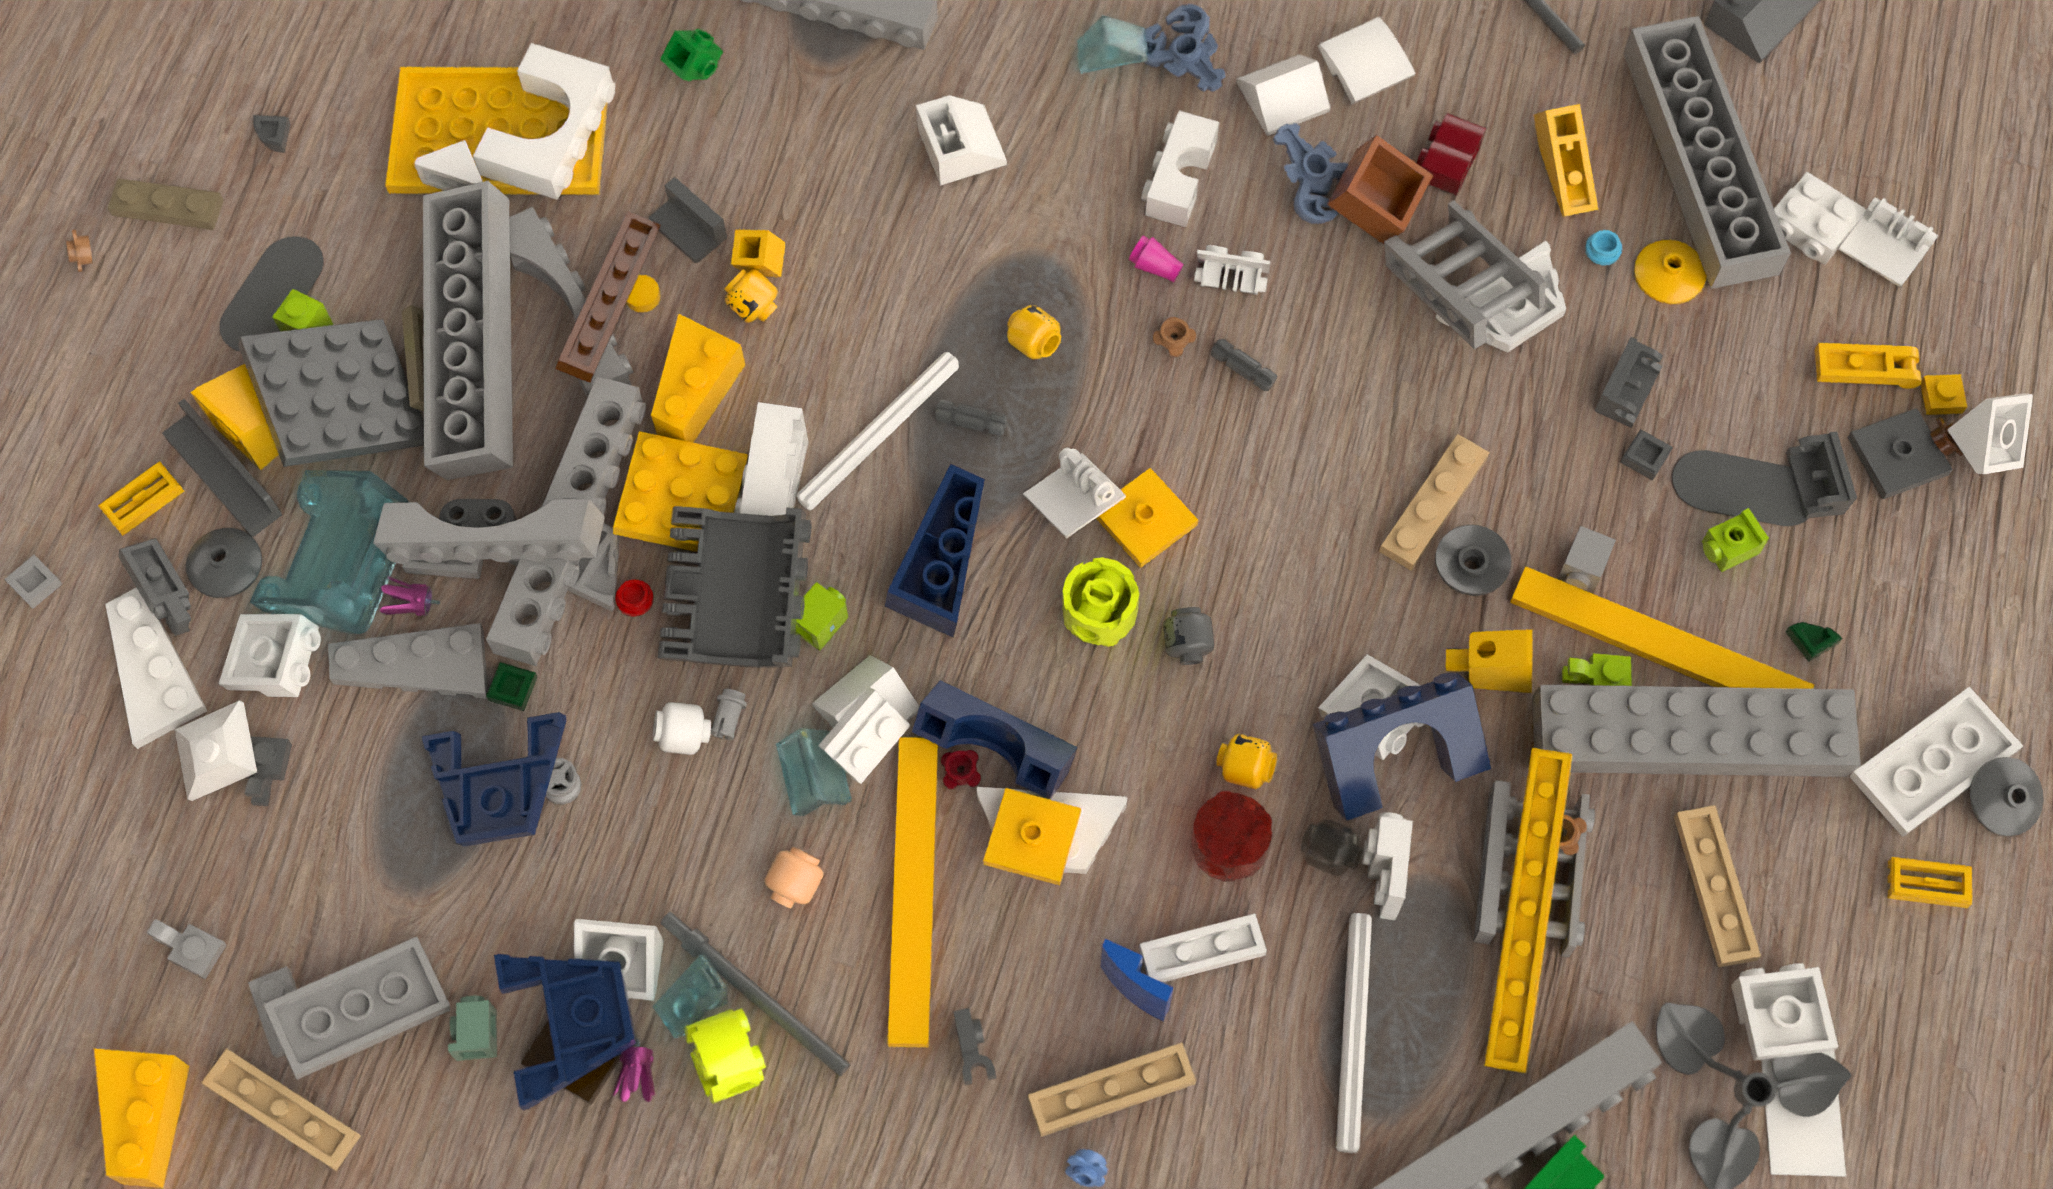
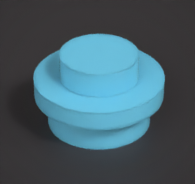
[1585,230,1622,265]

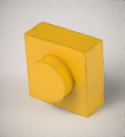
[1920,374,1968,415]

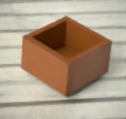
[1327,135,1433,244]

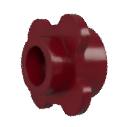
[941,750,981,790]

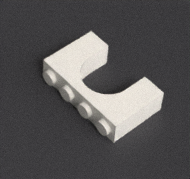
[473,43,615,200]

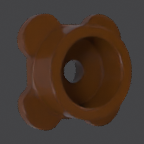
[1930,417,1964,456]

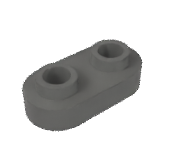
[439,499,517,528]

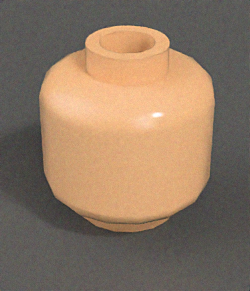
[765,846,823,909]

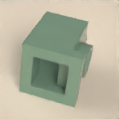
[448,996,497,1061]

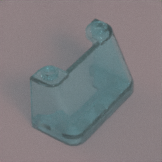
[250,470,409,634]

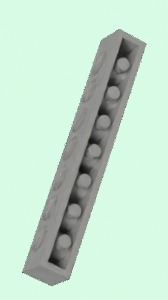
[486,376,646,666]

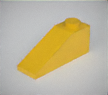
[1533,104,1599,217]

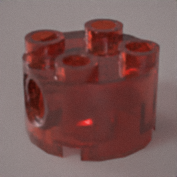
[1191,791,1272,882]

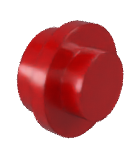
[615,579,654,617]

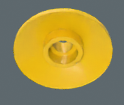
[1634,240,1706,304]

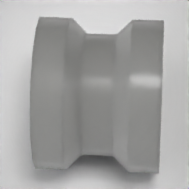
[546,758,582,805]

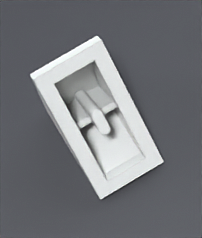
[414,140,483,190]

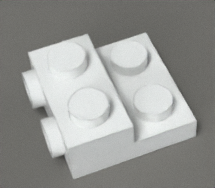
[1774,172,1867,265]
[219,614,321,697]
[1318,654,1424,760]
[1362,813,1413,920]
[1731,964,1838,1060]

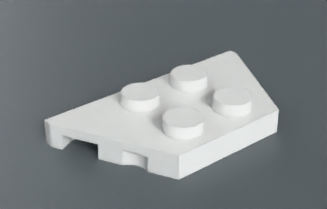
[1436,241,1566,353]
[977,787,1127,874]

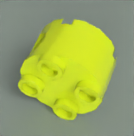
[1062,557,1139,647]
[684,1008,765,1104]

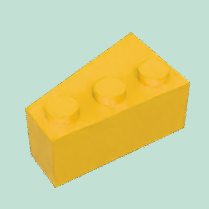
[651,313,745,443]
[94,1048,190,1188]

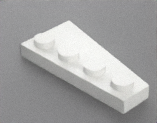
[106,588,207,749]

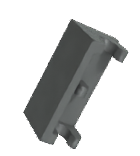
[1595,337,1663,428]
[1786,431,1857,519]

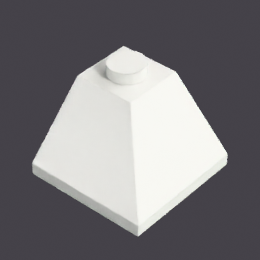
[175,701,257,801]

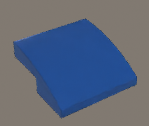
[1101,939,1174,1022]

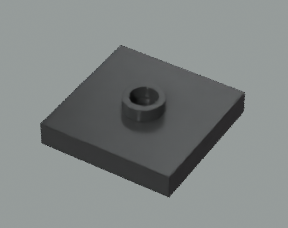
[1848,408,1953,499]

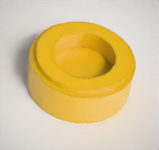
[626,275,661,313]

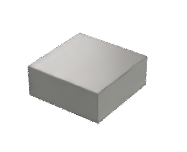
[4,555,62,609]

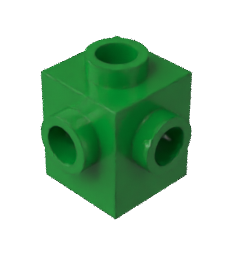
[660,29,723,81]

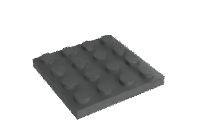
[238,319,424,467]

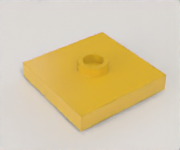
[1096,468,1198,568]
[983,788,1082,886]

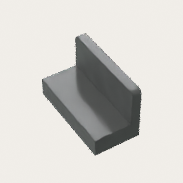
[649,177,727,263]

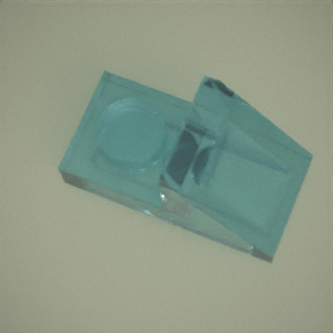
[652,955,728,1038]

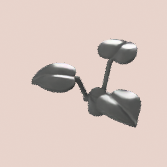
[1656,1003,1851,1189]

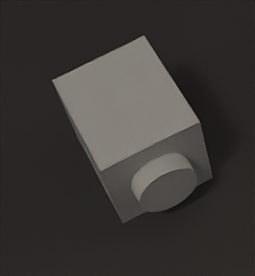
[1558,526,1616,593]

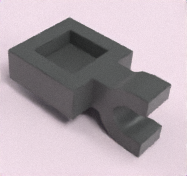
[244,736,292,806]
[953,1008,997,1086]

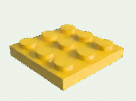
[613,431,748,552]

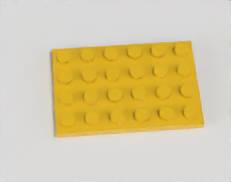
[385,67,607,195]

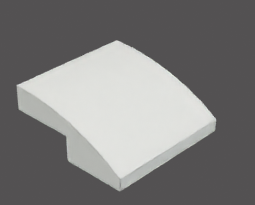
[1318,17,1415,104]

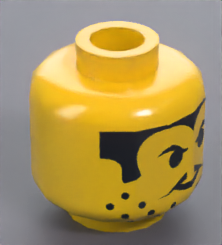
[724,269,778,323]
[1007,305,1061,359]
[1216,734,1277,789]

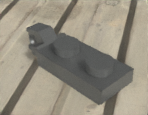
[118,538,191,636]

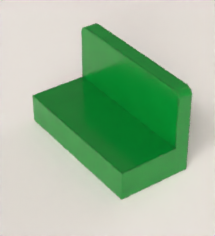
[1524,1135,1604,1189]

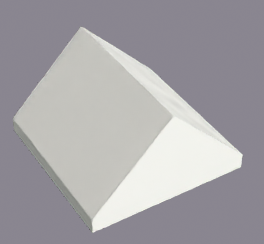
[1237,55,1330,136]
[1948,393,2033,474]
[812,655,920,728]
[574,919,664,1000]

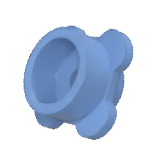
[1065,1149,1108,1187]

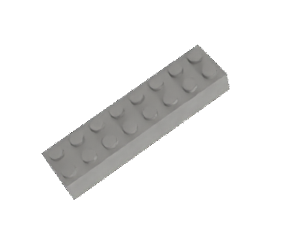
[1623,16,1791,289]
[423,181,513,480]
[1532,685,1861,777]

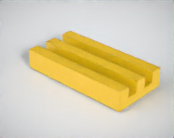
[98,461,184,536]
[1888,857,1972,908]

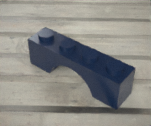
[912,680,1078,800]

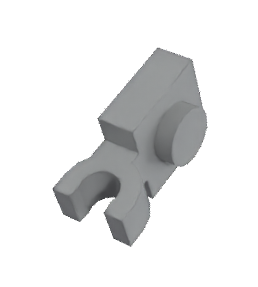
[147,919,227,980]

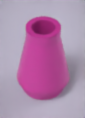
[1128,235,1184,282]

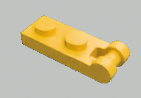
[1815,343,1922,389]

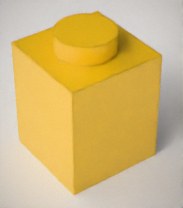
[731,229,786,277]

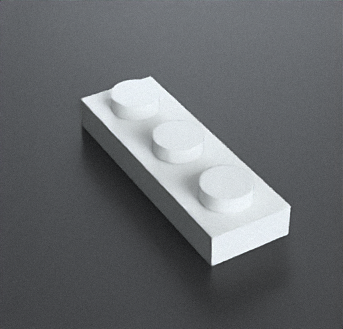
[1139,914,1267,982]

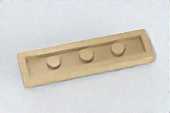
[1379,434,1490,571]
[1674,805,1761,968]
[1028,1043,1196,1137]
[202,1048,361,1171]

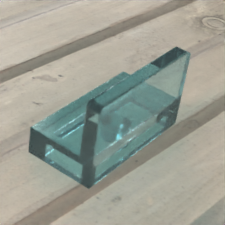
[776,728,852,816]

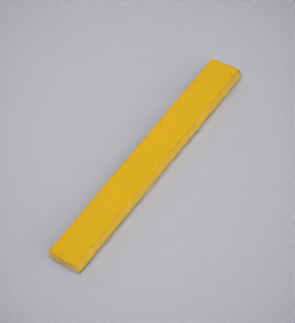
[1510,566,1814,689]
[888,737,938,1047]
[1484,748,1573,1074]

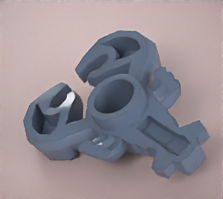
[1137,4,1226,92]
[1273,123,1348,224]

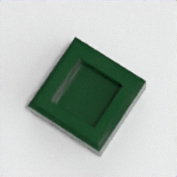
[486,662,538,711]

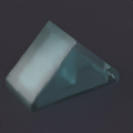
[1077,15,1148,73]

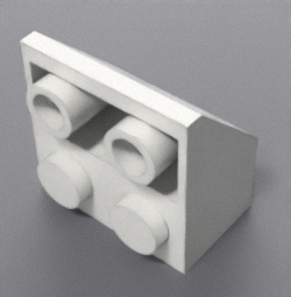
[916,95,1007,185]

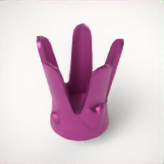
[380,576,440,616]
[612,1039,656,1102]

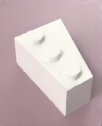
[735,402,808,516]

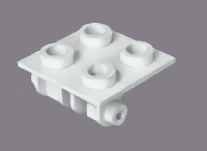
[1838,197,1938,287]
[1194,245,1270,295]
[1023,448,1126,539]

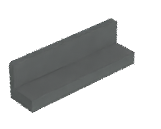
[162,399,282,537]

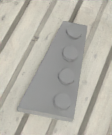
[328,623,488,699]

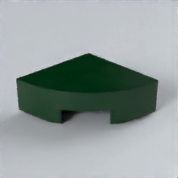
[1785,622,1843,662]

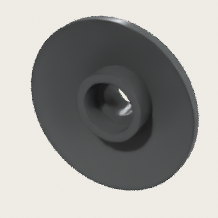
[1435,525,1512,596]
[186,528,262,598]
[1970,757,2044,836]

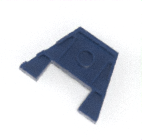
[422,712,566,847]
[494,954,637,1111]

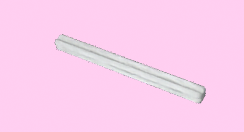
[797,352,959,510]
[1336,913,1372,1153]

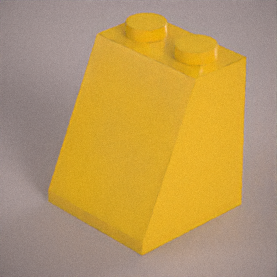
[190,364,279,470]

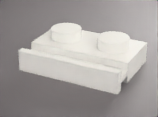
[818,687,911,784]

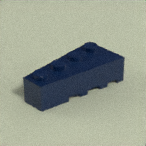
[885,464,985,637]

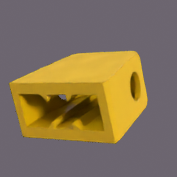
[1446,629,1533,693]

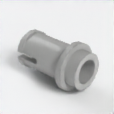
[710,689,747,740]

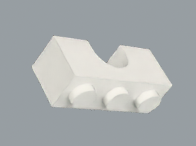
[1141,111,1219,227]

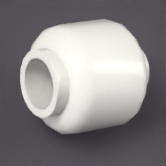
[653,702,711,755]

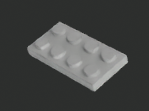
[263,937,450,1080]

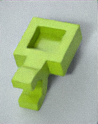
[1562,653,1632,686]

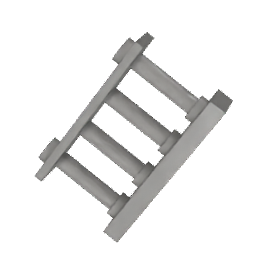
[1384,200,1546,349]
[1473,780,1595,957]

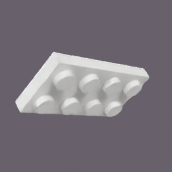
[1849,687,2023,837]

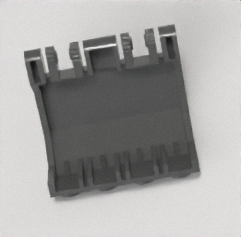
[657,506,812,668]

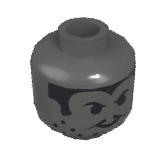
[1163,607,1215,665]

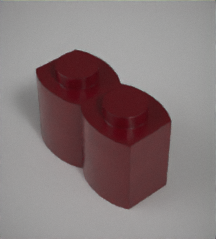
[1416,113,1486,195]

